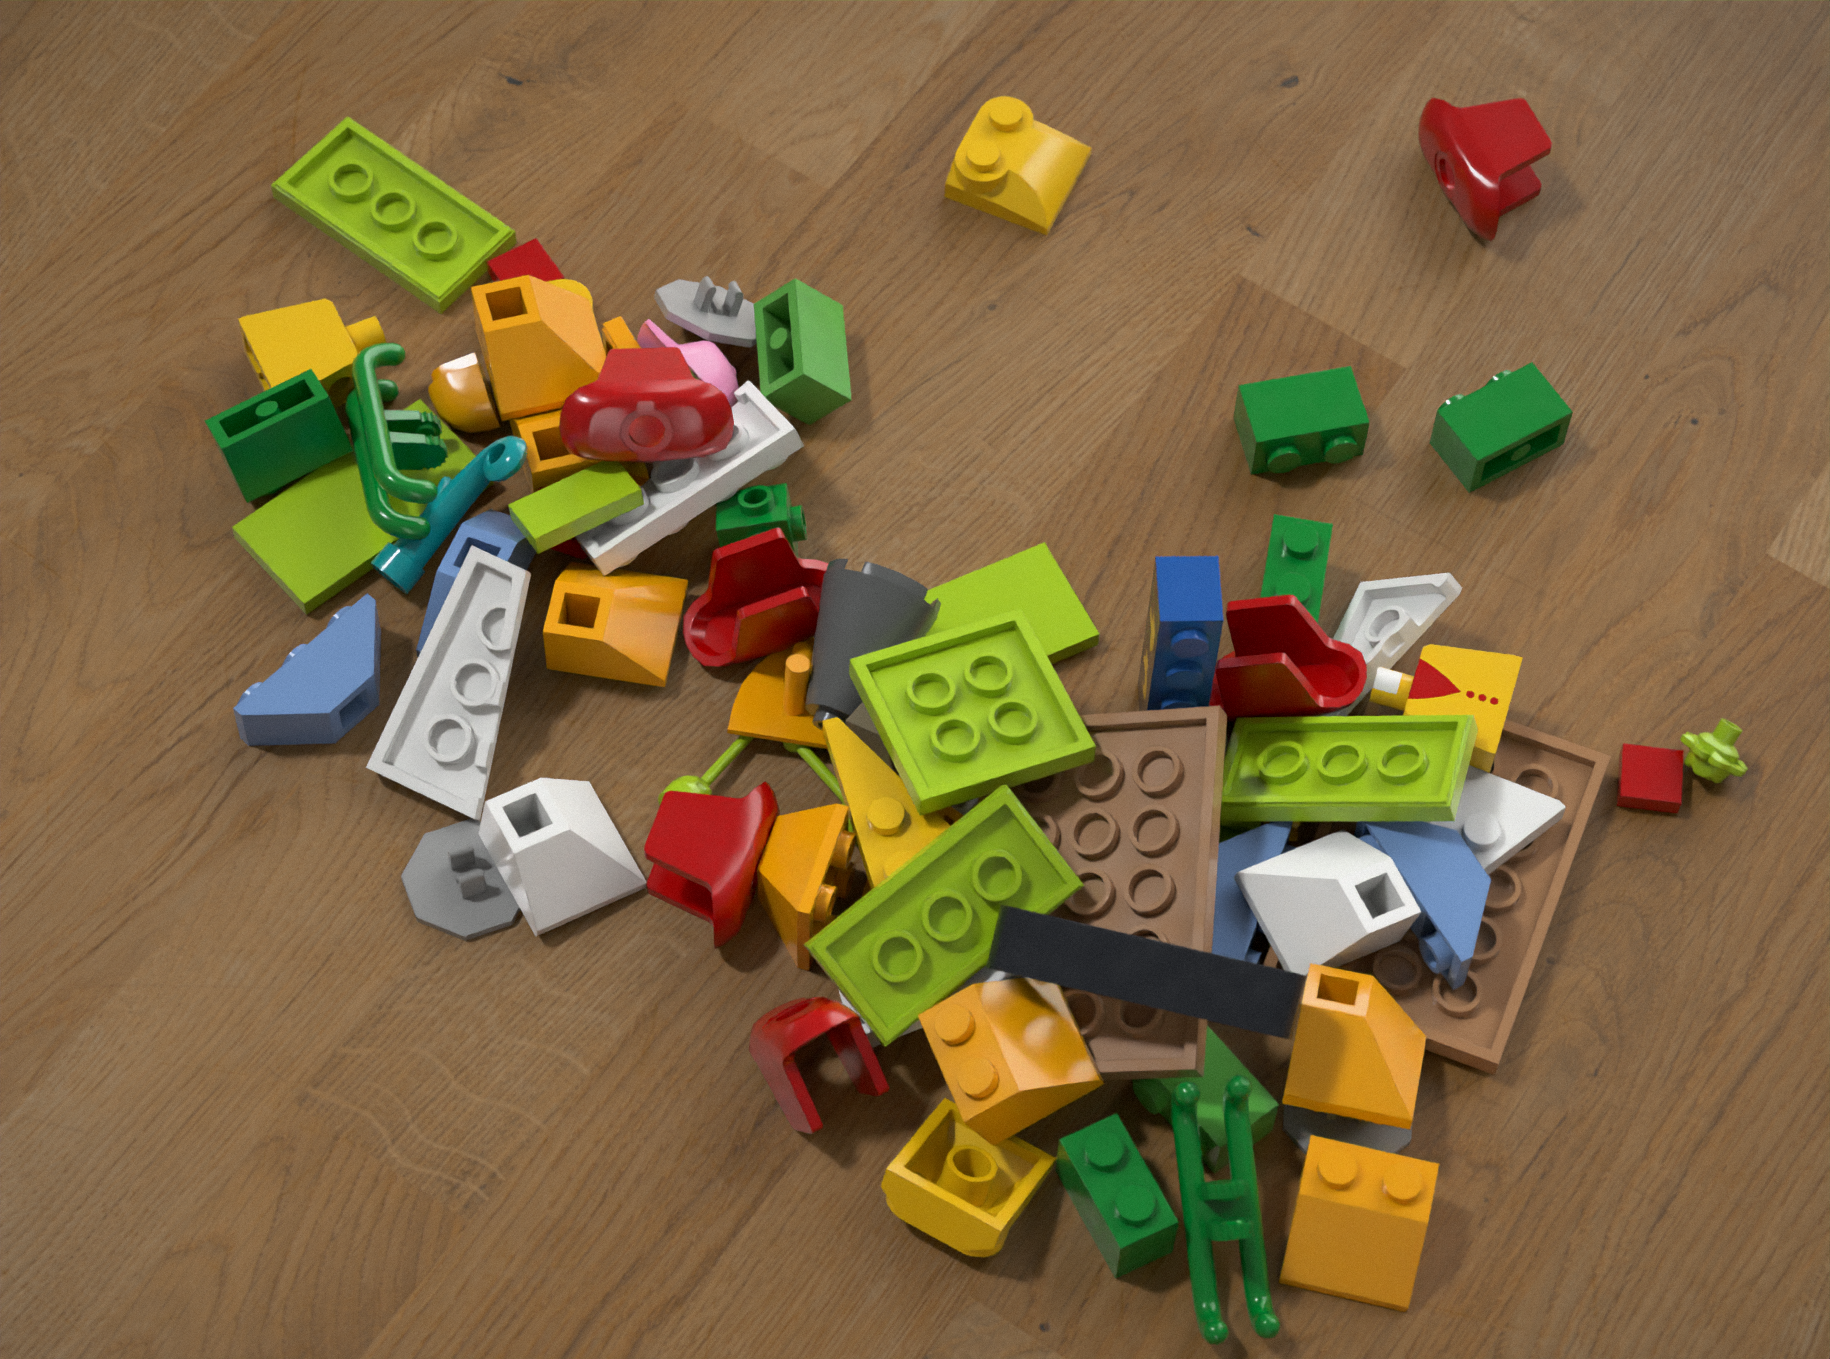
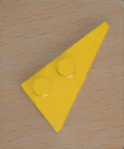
[822,717,950,890]

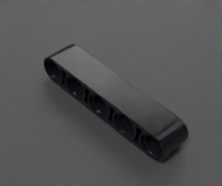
[986,905,1307,1040]

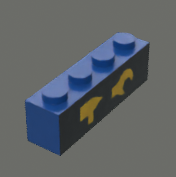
[1138,556,1224,711]

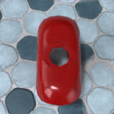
[1418,98,1552,242]
[559,347,734,462]
[683,528,828,667]
[1209,595,1367,723]
[644,782,780,949]
[749,997,890,1134]

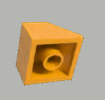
[918,977,1104,1146]
[1279,1135,1439,1312]

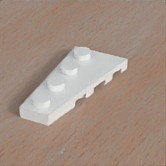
[575,380,804,576]
[366,545,531,821]

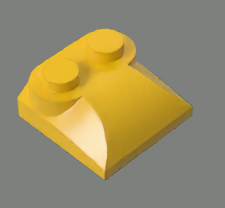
[944,96,1092,236]
[881,1098,1056,1257]

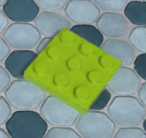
[849,608,1096,816]

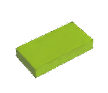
[508,461,644,554]

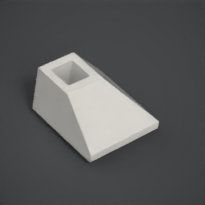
[478,778,647,936]
[1234,830,1421,980]

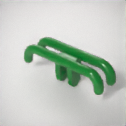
[346,343,448,540]
[1171,1075,1280,1345]

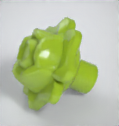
[1680,718,1748,783]

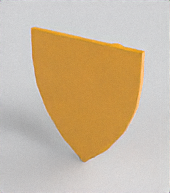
[727,638,828,749]

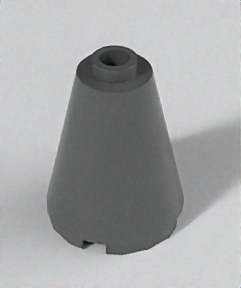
[805,558,941,731]

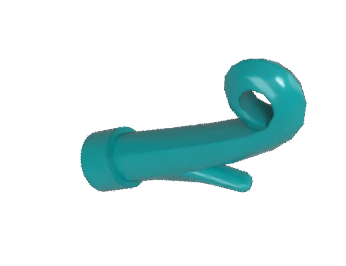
[370,436,527,594]

